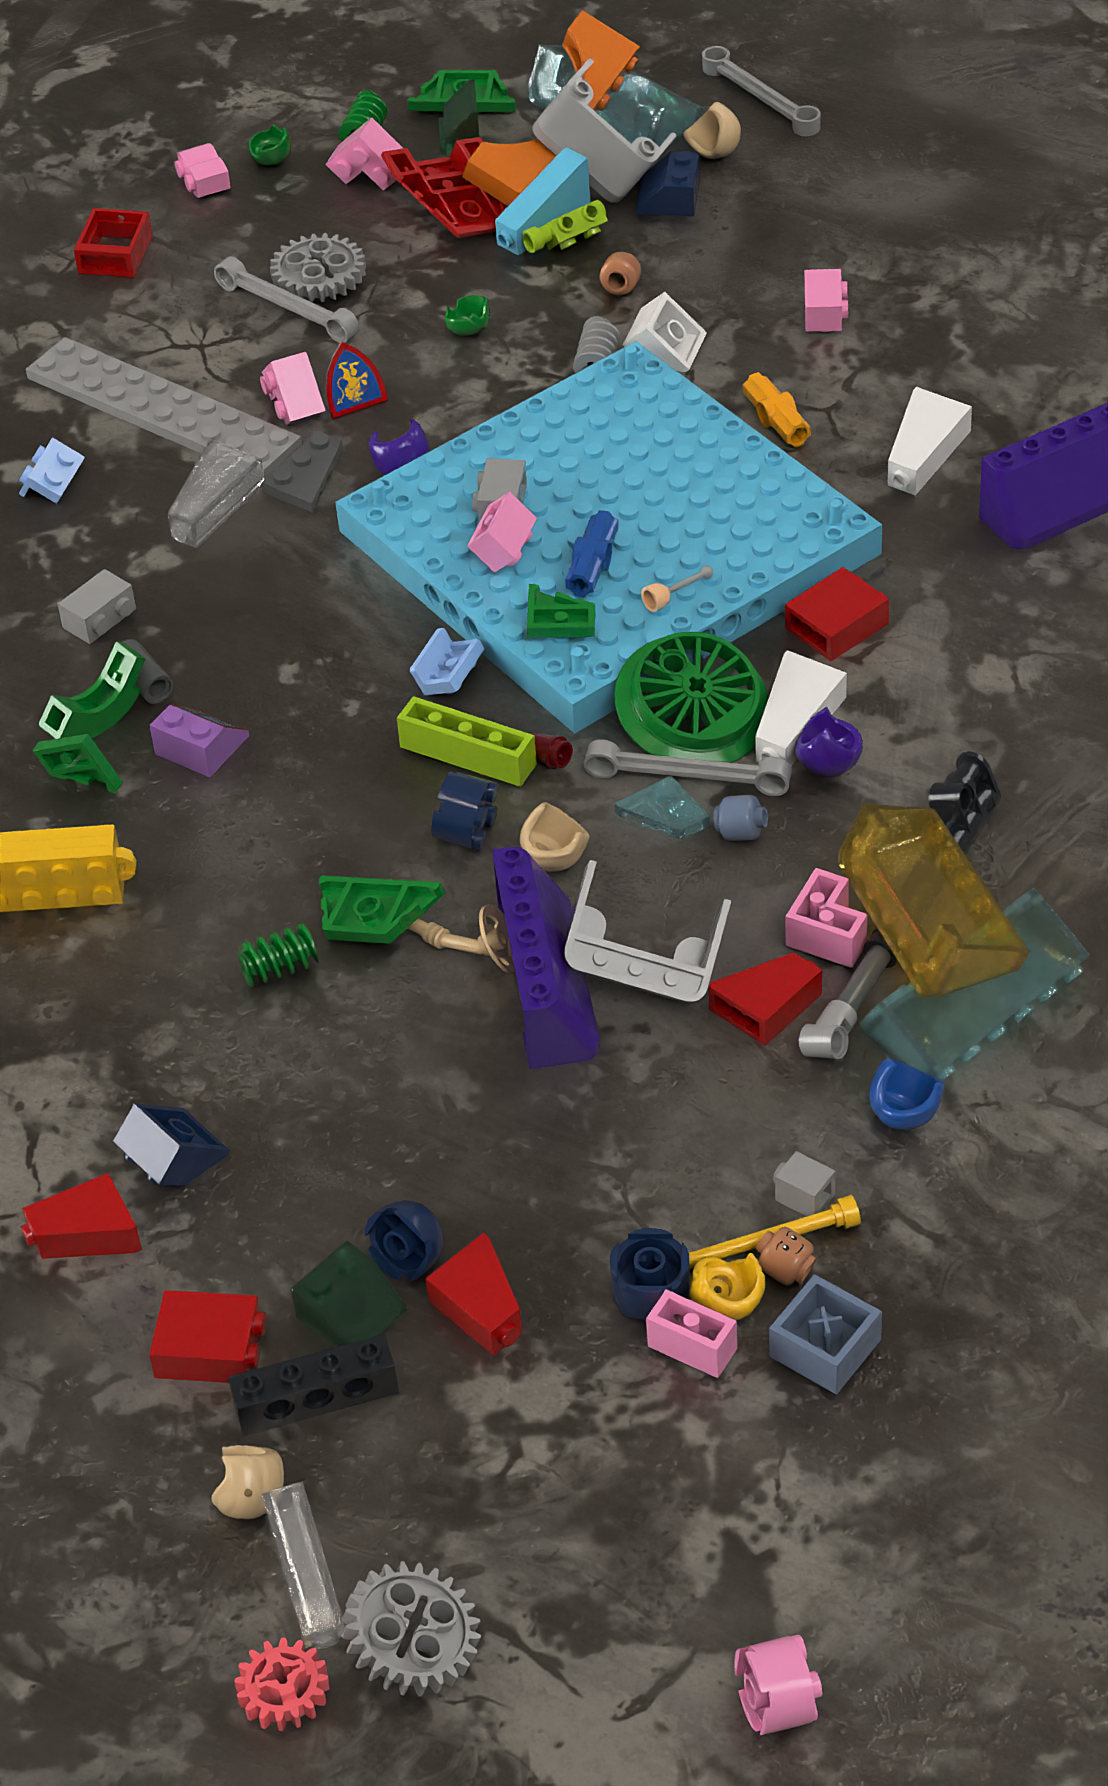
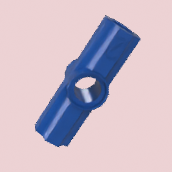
[565,510,619,597]

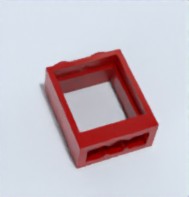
[74,208,153,278]

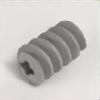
[573,315,620,373]

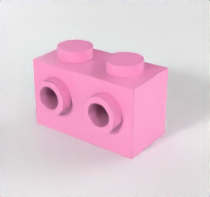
[804,269,848,332]
[467,492,537,573]
[646,1290,737,1378]

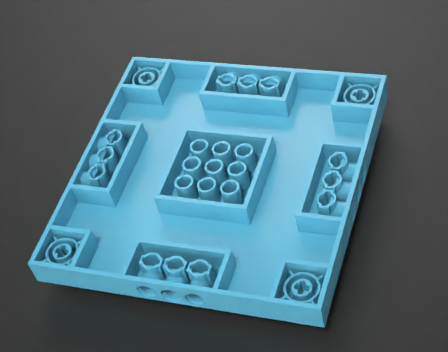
[336,341,882,734]

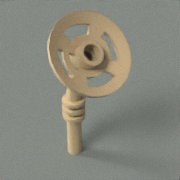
[407,904,515,974]

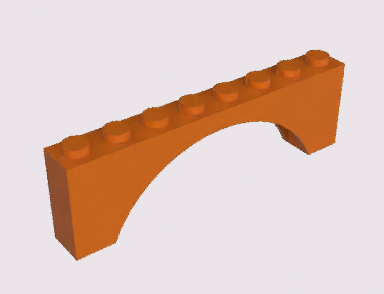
[462,10,639,206]

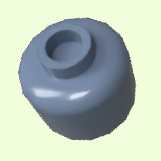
[714,795,768,842]

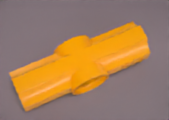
[743,372,811,448]

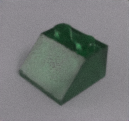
[438,79,480,157]
[291,1241,407,1347]

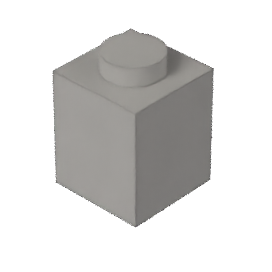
[773,1151,836,1216]

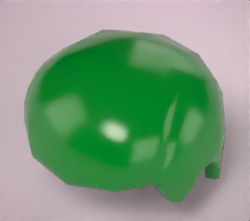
[248,125,291,166]
[445,295,490,336]

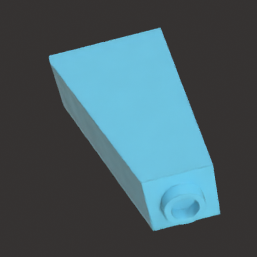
[495,147,590,255]

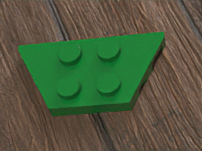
[408,70,516,113]
[319,875,445,944]

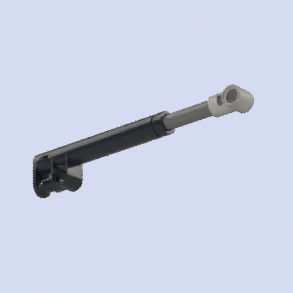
[799,751,1001,1059]

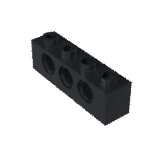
[228,1334,399,1437]

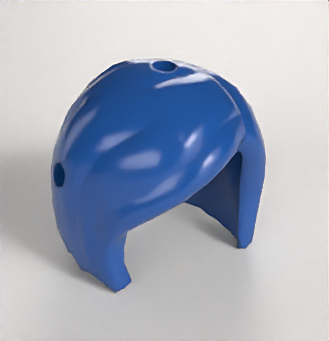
[869,1058,945,1131]

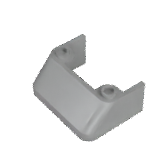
[533,58,677,203]
[563,860,731,1004]

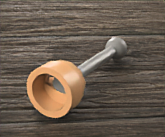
[641,566,713,612]

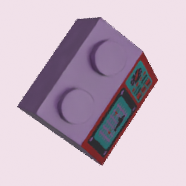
[149,705,249,778]

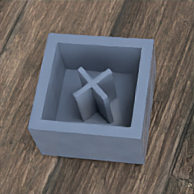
[769,1274,882,1395]

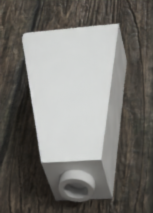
[888,387,972,495]
[756,650,847,766]

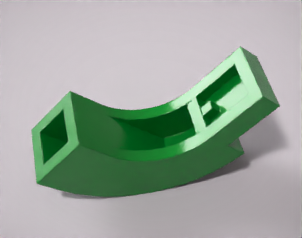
[38,641,146,739]

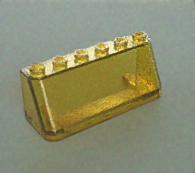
[838,804,1030,997]

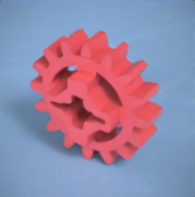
[235,1638,330,1731]

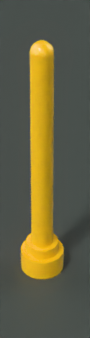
[689,1195,861,1269]

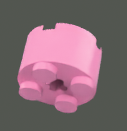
[735,1635,822,1735]

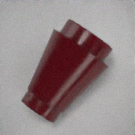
[527,732,573,769]

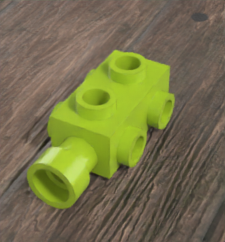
[522,199,608,253]

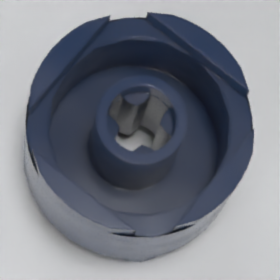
[431,772,499,851]
[610,1228,690,1320]

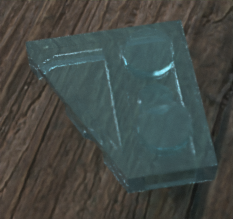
[615,775,710,840]

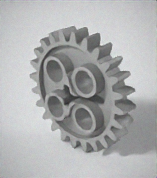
[270,233,366,302]
[341,1561,481,1696]

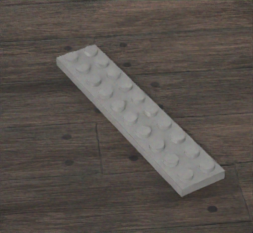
[26,337,302,480]

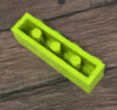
[397,696,537,787]

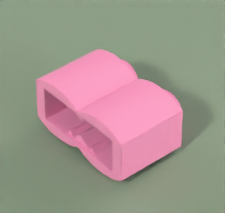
[175,143,231,198]

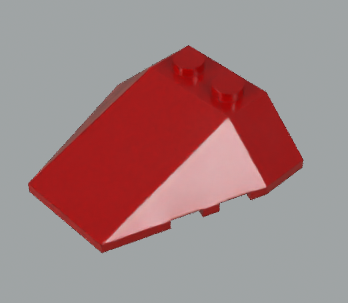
[381,137,505,238]

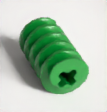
[338,90,388,142]
[237,923,319,988]

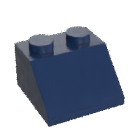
[636,151,700,216]
[113,1103,230,1187]

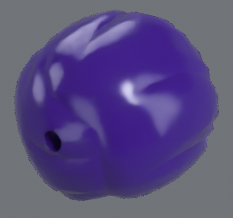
[369,419,430,476]
[795,707,863,777]

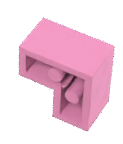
[325,118,403,191]
[260,352,325,426]
[785,868,868,968]

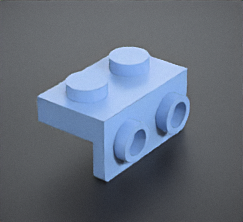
[18,437,85,504]
[410,628,484,695]

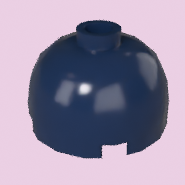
[365,1200,444,1281]

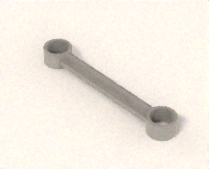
[702,46,821,136]
[214,256,359,343]
[584,740,792,796]

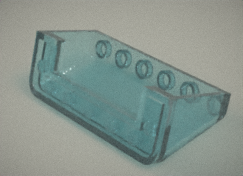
[527,45,704,146]
[858,887,1090,1081]

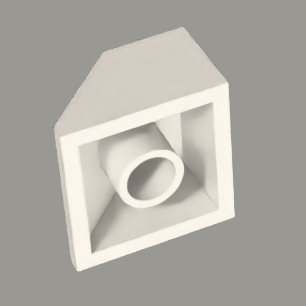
[623,292,707,372]

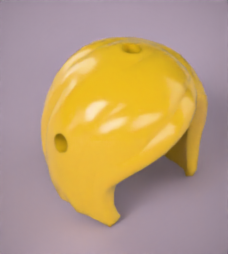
[689,1253,765,1320]

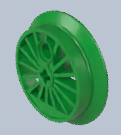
[614,632,769,763]

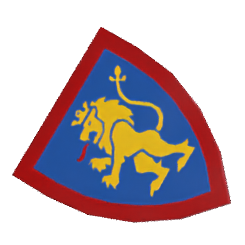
[325,341,388,419]

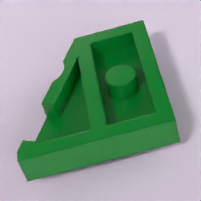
[527,584,596,638]
[32,734,123,792]

